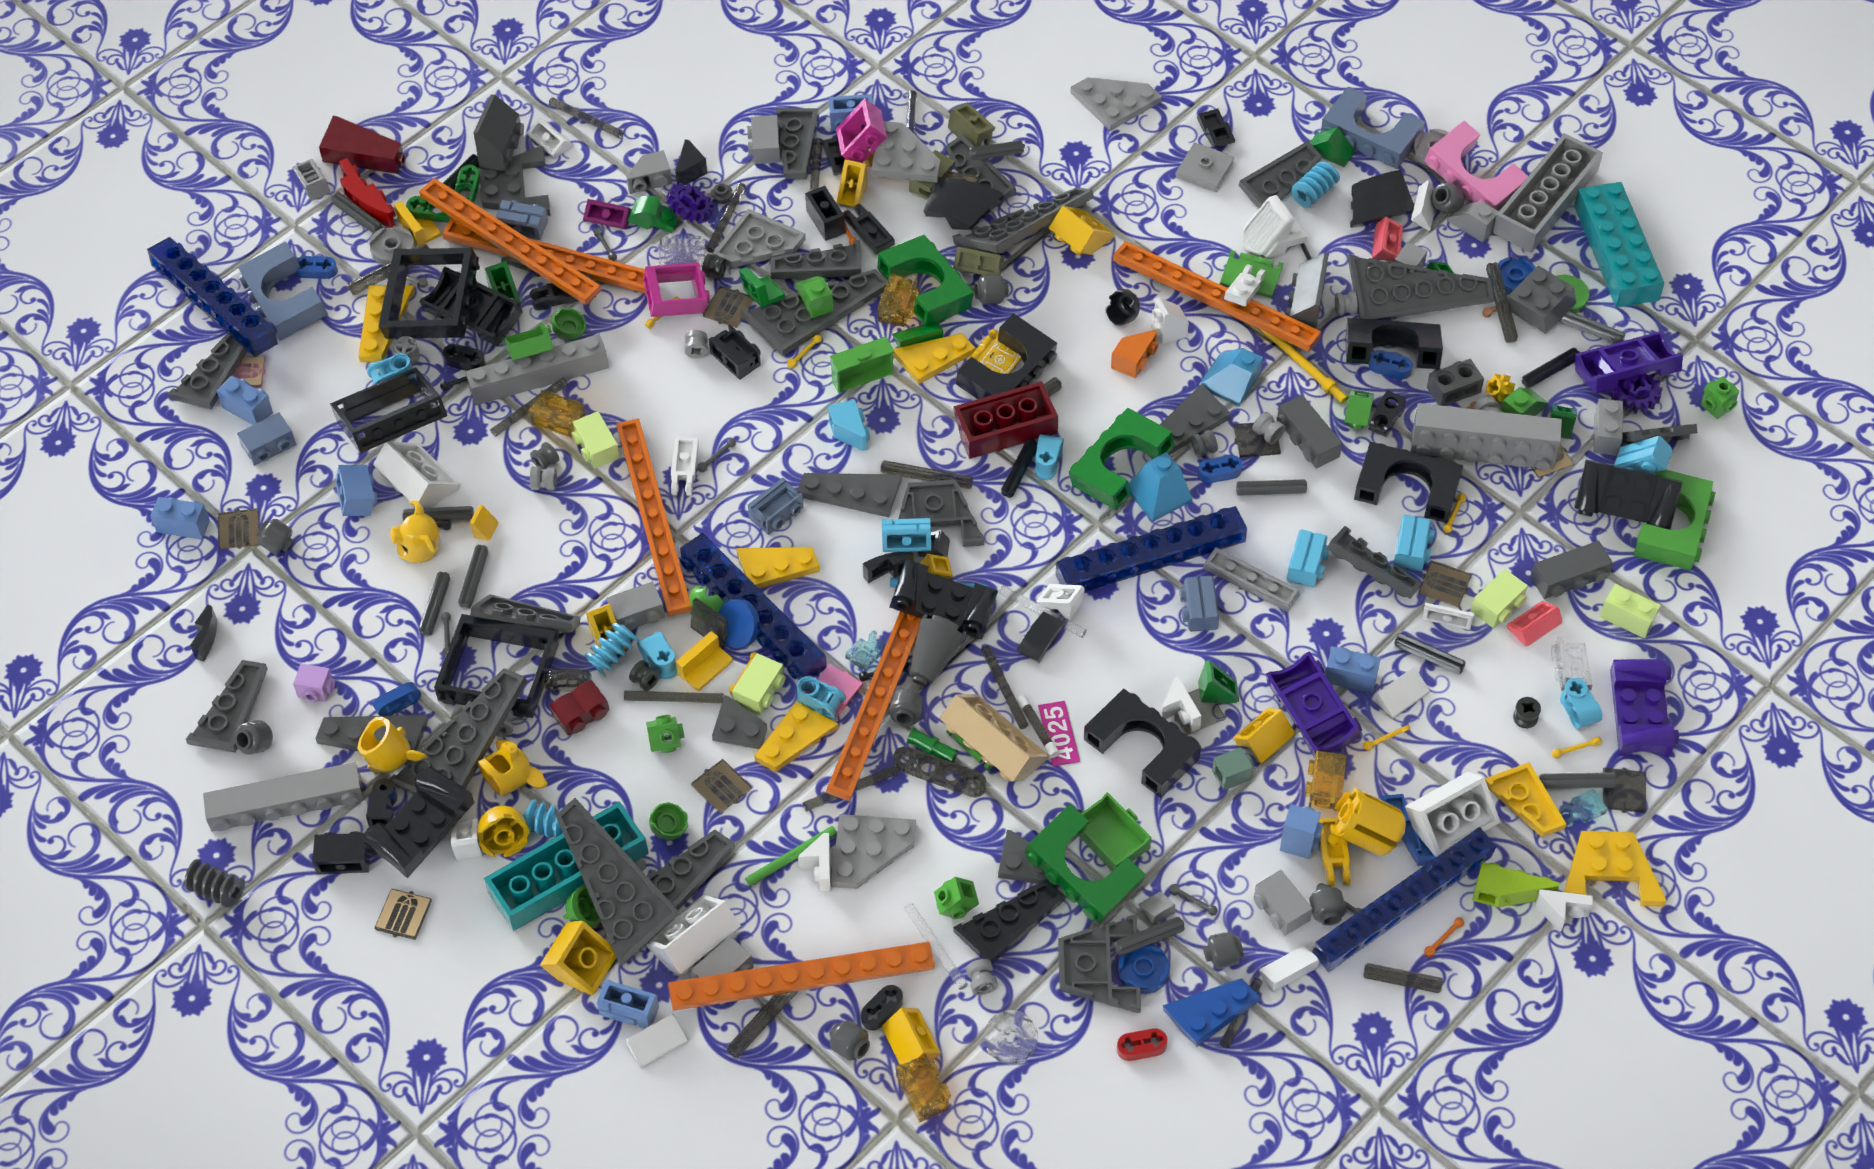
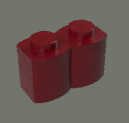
[549,680,610,735]

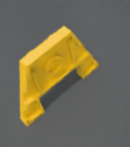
[1564,831,1666,907]

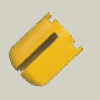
[1330,787,1406,856]

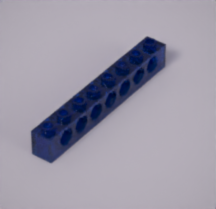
[147,237,278,357]
[1056,506,1247,592]
[680,533,827,680]
[1312,827,1497,973]

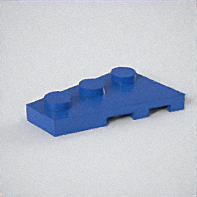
[1163,978,1259,1047]

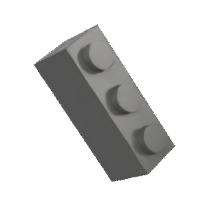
[1276,395,1342,469]
[1530,541,1613,599]

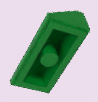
[892,322,943,348]

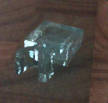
[845,631,887,671]
[1559,789,1608,827]

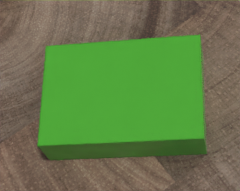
[503,322,553,360]
[830,336,895,393]
[1079,792,1152,871]

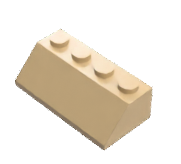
[939,694,1050,782]

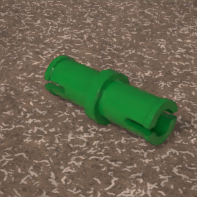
[906,728,958,765]

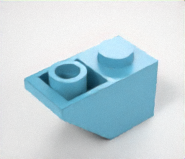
[828,400,870,451]

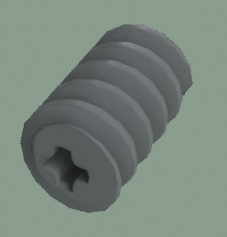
[184,859,245,907]

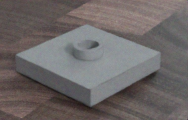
[1176,142,1234,191]

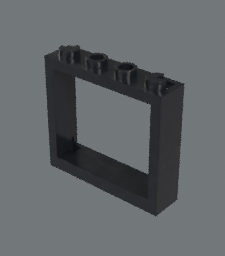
[378,247,480,339]
[330,367,448,453]
[434,614,559,718]

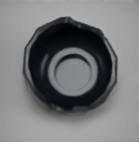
[1105,289,1140,326]

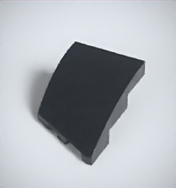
[1350,170,1414,228]
[923,177,1005,230]

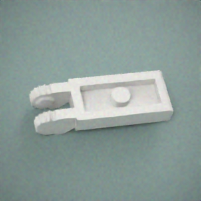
[1224,264,1266,307]
[671,437,699,496]

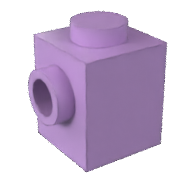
[293,664,335,702]

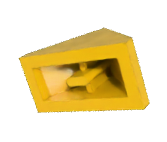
[836,159,868,207]
[586,603,626,650]

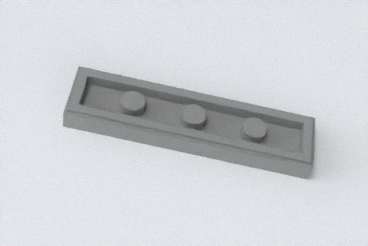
[1203,547,1301,612]

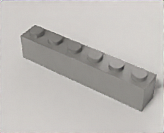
[465,334,609,406]
[203,762,364,832]

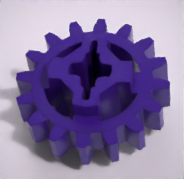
[666,182,714,224]
[1609,373,1663,414]

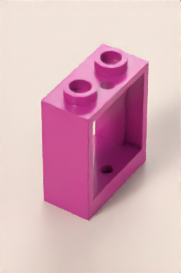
[836,98,887,163]
[643,262,710,317]

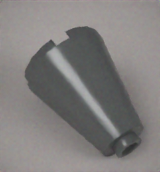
[910,614,967,686]

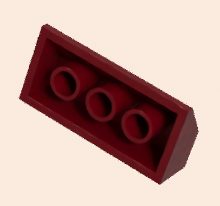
[953,381,1058,459]

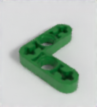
[406,165,481,222]

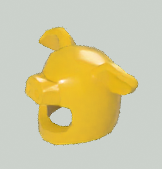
[390,500,440,563]
[358,717,427,774]
[478,739,548,797]

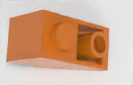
[1111,330,1159,378]

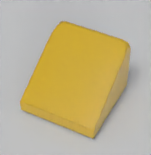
[470,505,498,541]
[920,554,953,579]

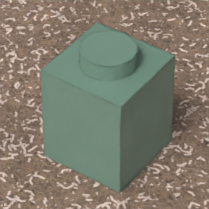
[1212,747,1254,791]

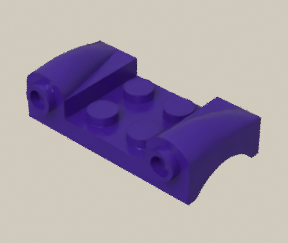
[1575,331,1683,394]
[1266,651,1362,760]
[1610,659,1679,757]

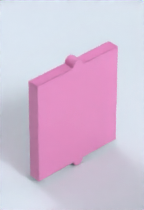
[806,664,863,716]

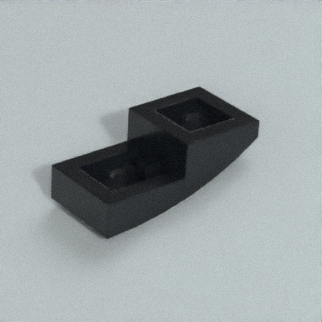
[1197,108,1235,148]
[823,137,845,176]
[862,551,914,584]
[190,604,217,662]
[1017,611,1065,663]

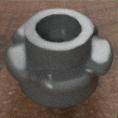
[711,184,733,204]

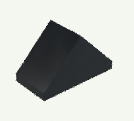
[675,139,708,186]

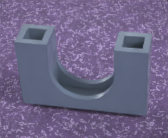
[1321,86,1425,169]
[238,241,328,340]

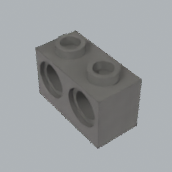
[1426,358,1484,406]

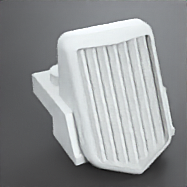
[1242,195,1308,259]

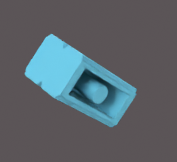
[1614,436,1673,474]
[1393,515,1435,572]
[882,518,931,552]
[1287,529,1330,587]

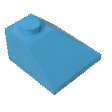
[1198,348,1263,406]
[1129,452,1192,522]

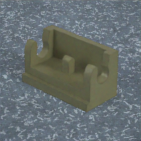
[947,102,995,147]
[909,150,955,199]
[953,246,1005,275]

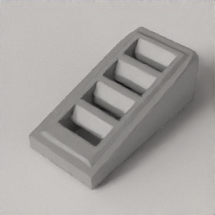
[292,159,330,200]

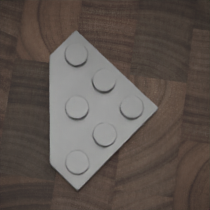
[1070,77,1162,131]
[871,121,940,183]
[713,209,806,267]
[831,814,916,889]

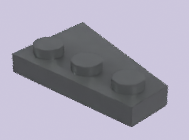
[1621,424,1698,444]

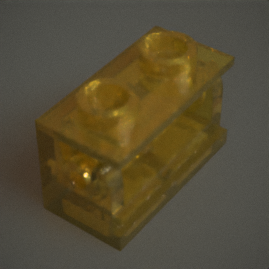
[878,273,920,327]
[529,390,585,439]
[1305,751,1347,811]
[896,1053,951,1123]

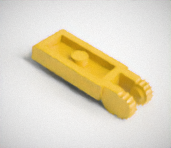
[1319,817,1351,886]

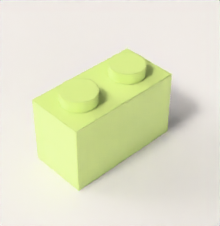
[571,411,620,469]
[1470,569,1528,628]
[1600,584,1660,638]
[732,653,786,715]

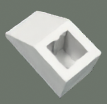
[1151,298,1189,345]

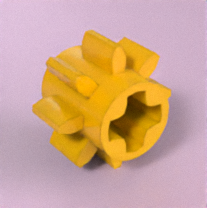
[1485,374,1515,402]

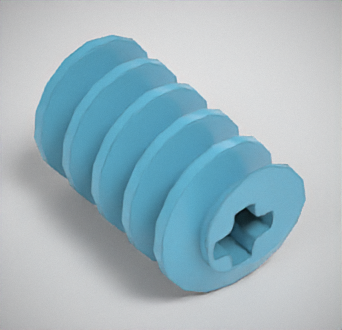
[1292,162,1340,208]
[585,623,640,677]
[524,799,563,838]

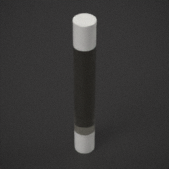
[1017,695,1059,758]

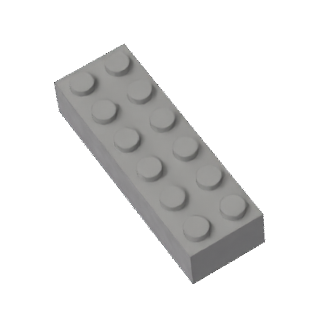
[1492,133,1603,253]
[1410,403,1562,470]

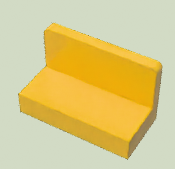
[394,201,441,247]
[676,631,733,691]
[1233,708,1295,763]
[882,1008,941,1070]

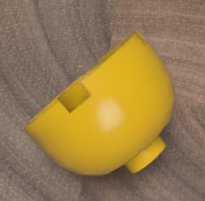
[477,805,529,857]

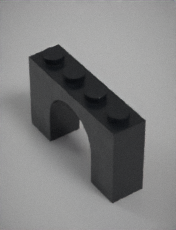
[956,313,1057,399]
[1345,318,1443,370]
[1354,442,1463,523]
[1084,688,1201,798]

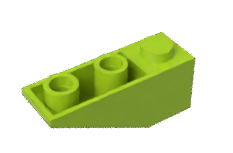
[1472,862,1560,908]

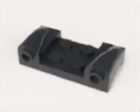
[419,267,523,347]
[1574,459,1682,530]
[889,559,998,639]
[364,767,474,878]

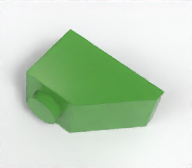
[795,276,833,318]
[1501,387,1549,416]
[1344,389,1374,429]

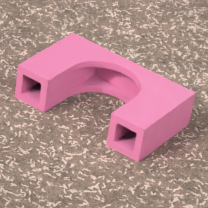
[1424,120,1528,211]

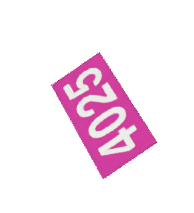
[1038,701,1080,766]

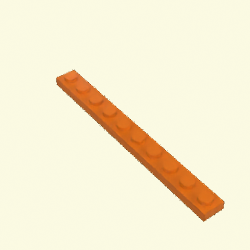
[419,178,601,305]
[442,217,646,294]
[1113,241,1321,352]
[616,418,692,617]
[826,612,921,802]
[668,941,935,1011]

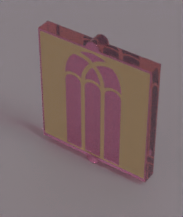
[232,356,266,388]

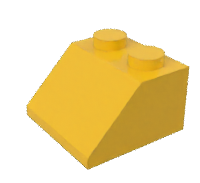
[1049,206,1116,255]
[540,921,616,995]

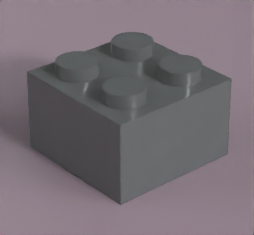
[1508,265,1576,334]

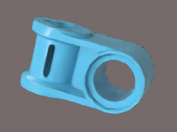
[367,353,415,385]
[1035,434,1063,480]
[637,631,677,679]
[797,676,846,719]
[1560,678,1603,729]

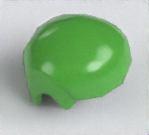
[551,308,586,341]
[689,586,724,620]
[649,802,689,841]

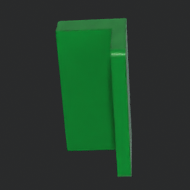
[739,267,785,307]

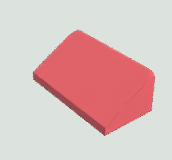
[1372,216,1403,261]
[1506,601,1562,646]

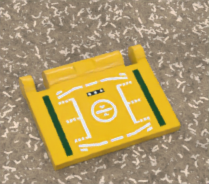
[969,329,1021,374]

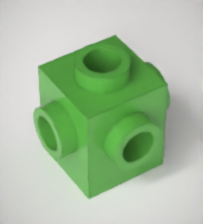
[1700,376,1740,419]
[646,715,685,753]
[934,877,979,919]

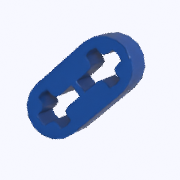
[296,256,338,279]
[1368,350,1413,380]
[1198,455,1242,483]
[373,682,421,716]

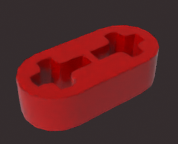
[1117,1028,1167,1061]

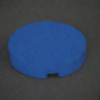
[1492,257,1536,295]
[717,599,759,648]
[1117,944,1170,994]

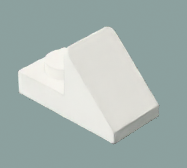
[1036,584,1085,622]
[1162,677,1201,732]
[451,818,482,860]
[798,833,831,891]
[1535,889,1593,932]

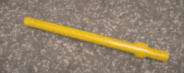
[1260,329,1348,404]

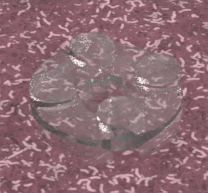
[984,1010,1038,1065]

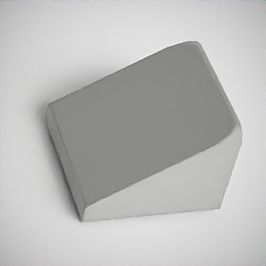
[1138,892,1175,925]

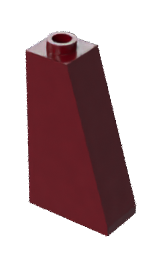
[319,115,406,174]

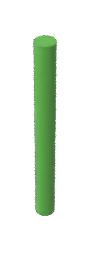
[745,826,837,887]

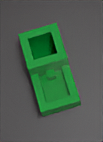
[627,196,678,233]

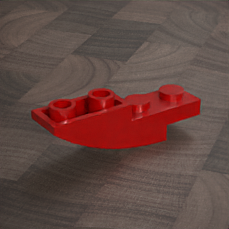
[339,158,396,228]

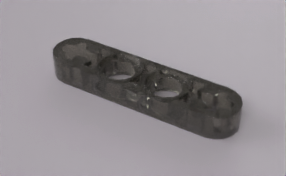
[893,746,987,798]

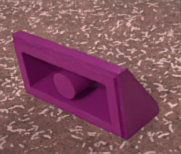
[583,199,632,230]

